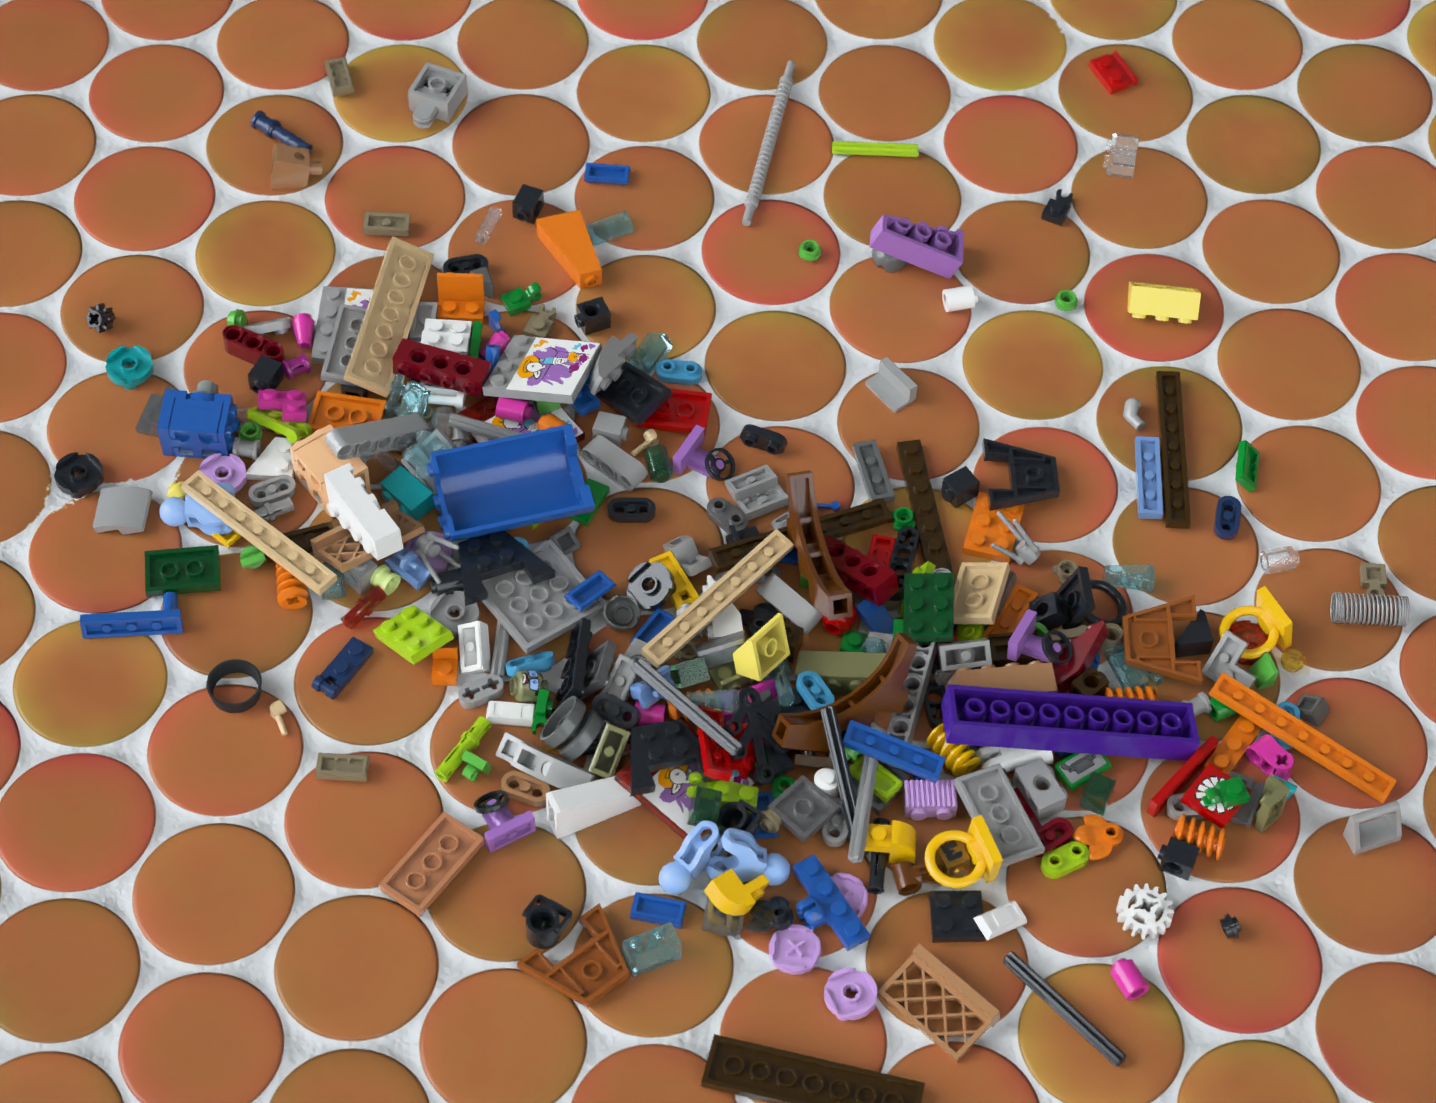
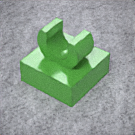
[461,750,493,782]

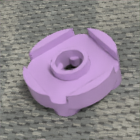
[199,453,247,493]
[824,967,877,1021]

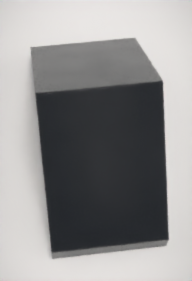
[1174,609,1213,658]

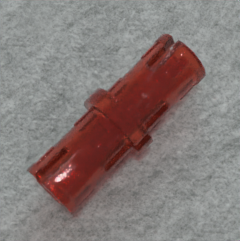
[341,586,387,629]

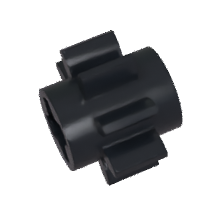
[86,303,116,333]

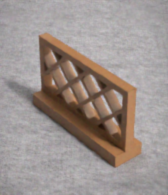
[310,499,425,573]
[877,943,1000,1062]

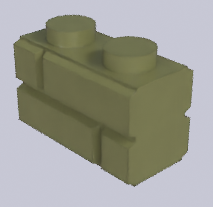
[588,723,631,778]

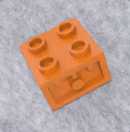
[437,272,485,324]

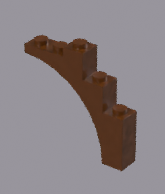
[786,470,853,620]
[772,632,918,752]

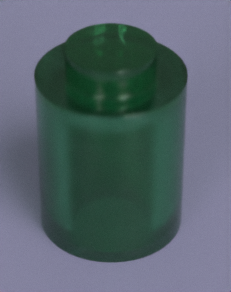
[644,445,673,483]

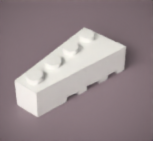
[324,463,404,560]

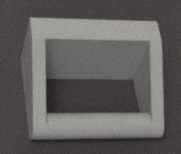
[1343,801,1402,855]

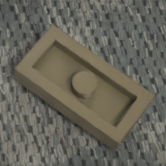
[363,212,411,237]

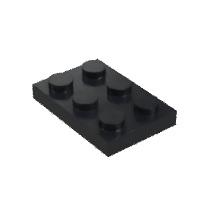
[595,361,673,426]

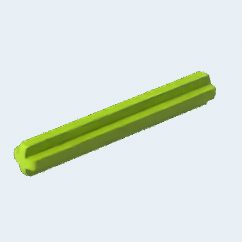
[832,141,919,157]

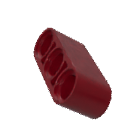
[222,325,285,365]

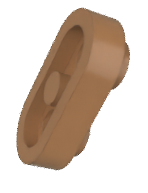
[501,771,550,807]

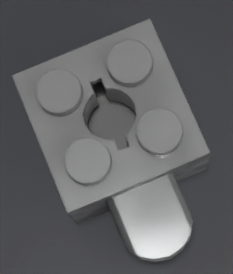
[408,62,467,129]

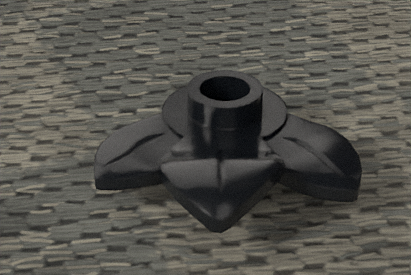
[739,602,787,637]
[746,896,794,932]

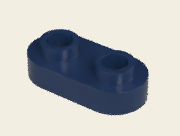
[1214,496,1241,540]

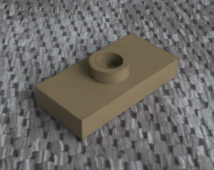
[324,57,354,97]
[315,753,370,782]

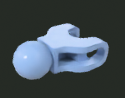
[159,483,235,535]
[659,821,725,894]
[706,828,791,885]

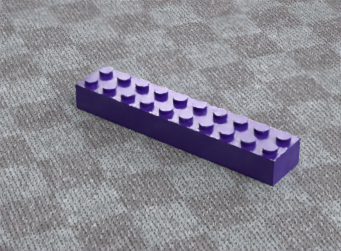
[941,684,1200,761]

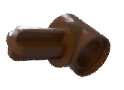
[891,861,944,896]

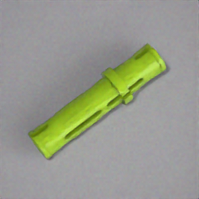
[434,716,492,782]

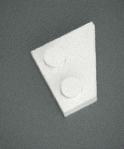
[246,437,295,481]

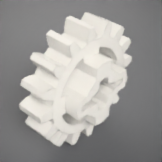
[1116,884,1174,940]

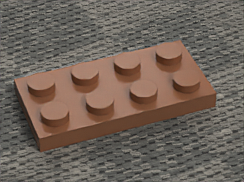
[379,811,485,917]

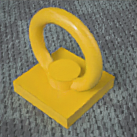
[1219,586,1293,659]
[925,815,1003,888]

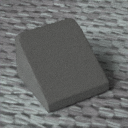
[470,267,494,299]
[546,526,581,556]
[1296,694,1329,726]

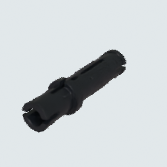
[867,818,890,894]

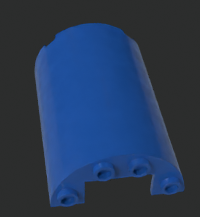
[426,424,595,542]

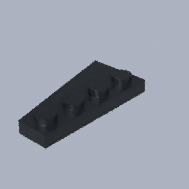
[552,617,592,714]

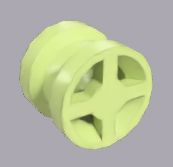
[370,564,401,595]

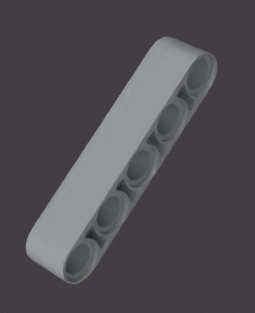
[324,414,433,460]

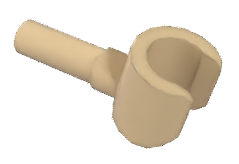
[630,429,659,457]
[270,700,288,736]

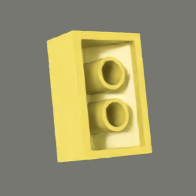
[1127,282,1201,323]

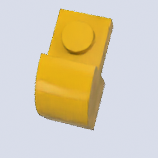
[864,820,916,864]
[704,868,769,916]

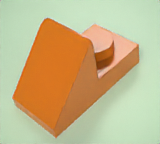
[432,641,459,686]

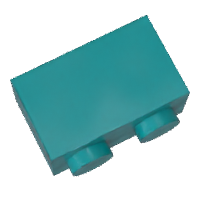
[380,465,435,521]

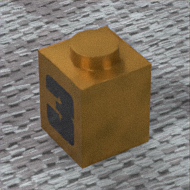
[935,840,971,878]

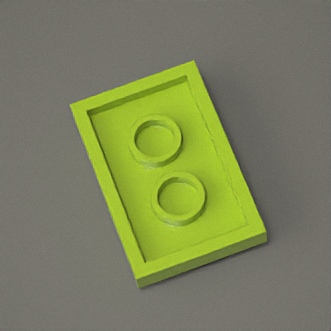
[373,605,454,665]

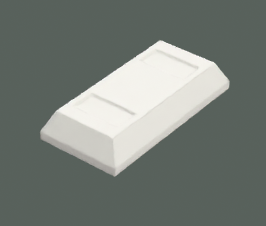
[486,701,536,727]
[974,901,1027,941]

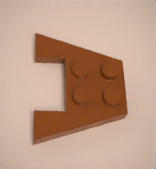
[1122,595,1203,686]
[517,903,629,1008]

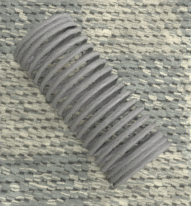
[1330,592,1410,627]

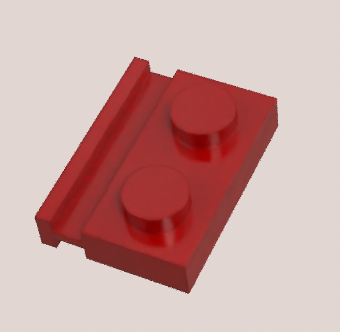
[1088,51,1138,95]

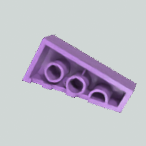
[870,214,964,279]

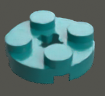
[106,345,154,390]

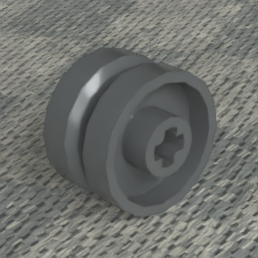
[540,696,603,762]

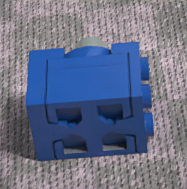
[157,380,240,459]

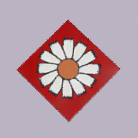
[1180,763,1252,828]

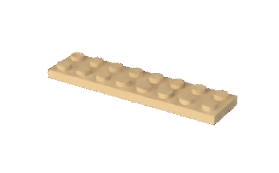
[343,236,434,398]

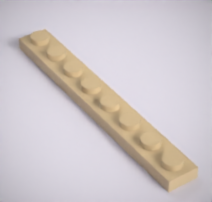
[181,470,337,595]
[640,529,794,669]

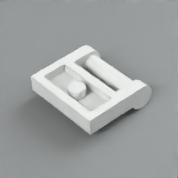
[416,381,467,409]

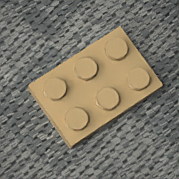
[954,562,1010,624]

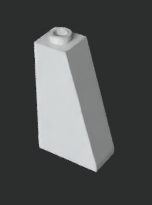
[546,772,641,839]

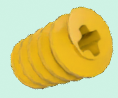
[927,723,981,777]

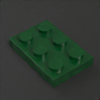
[145,545,221,597]
[903,573,954,642]

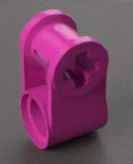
[1246,734,1294,781]

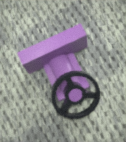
[673,424,735,481]
[1007,609,1073,665]
[474,790,536,853]

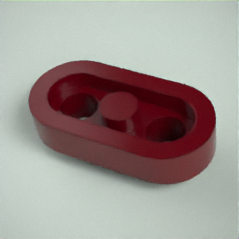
[1034,817,1073,858]

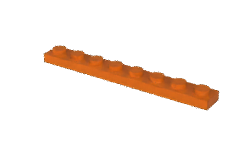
[1209,672,1397,803]

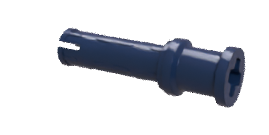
[251,110,312,154]

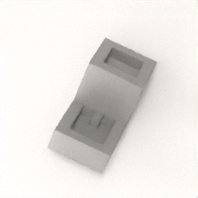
[662,535,712,577]

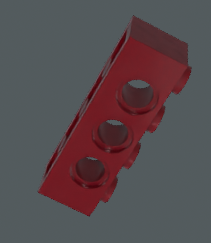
[392,338,491,397]
[824,534,899,607]

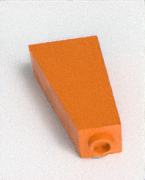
[536,210,602,289]

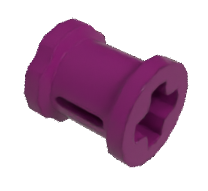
[281,353,311,380]

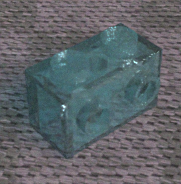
[622,922,682,977]

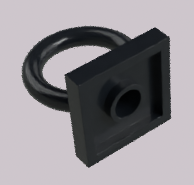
[1056,566,1128,630]

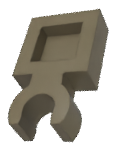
[523,304,556,338]
[1359,563,1387,601]

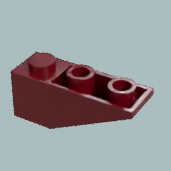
[1043,620,1109,693]

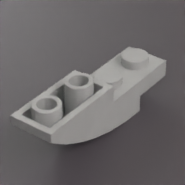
[589,332,639,395]
[495,732,595,789]

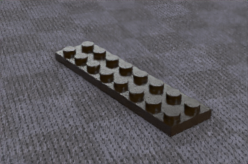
[701,1034,925,1103]

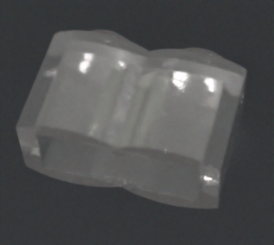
[1103,133,1139,179]

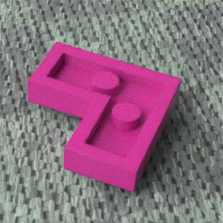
[258,389,307,422]

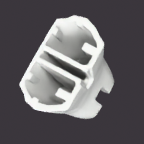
[974,746,1054,772]

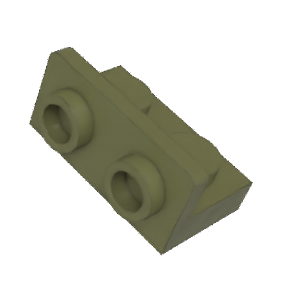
[708,661,766,694]
[1254,774,1290,833]

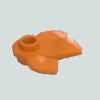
[1072,814,1123,860]

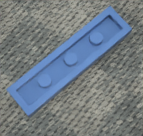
[1134,436,1163,520]

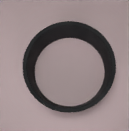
[206,659,262,713]

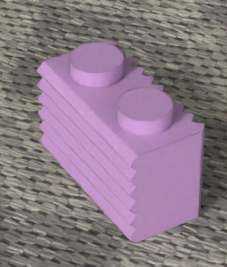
[903,779,958,821]

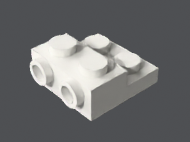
[421,318,472,356]

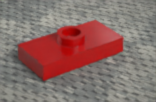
[868,534,896,568]

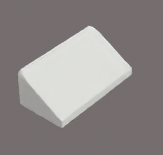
[458,621,491,674]

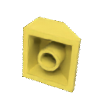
[733,613,790,681]

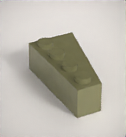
[795,650,887,696]

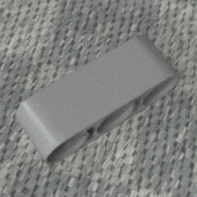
[580,435,648,491]
[756,573,823,635]

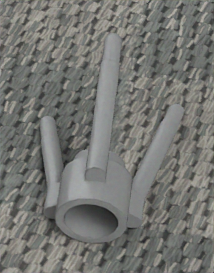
[991,511,1041,565]
[415,531,460,584]

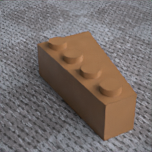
[944,660,1058,693]

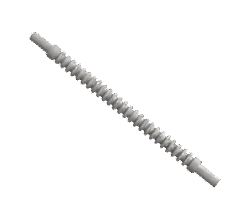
[742,61,796,226]

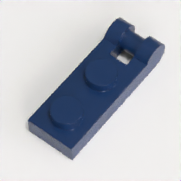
[311,637,374,700]

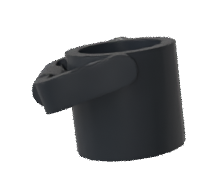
[715,799,762,837]
[522,895,572,949]

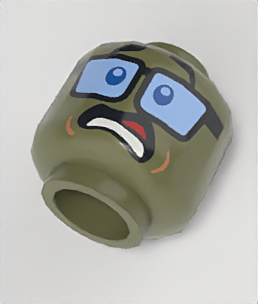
[510,670,548,703]

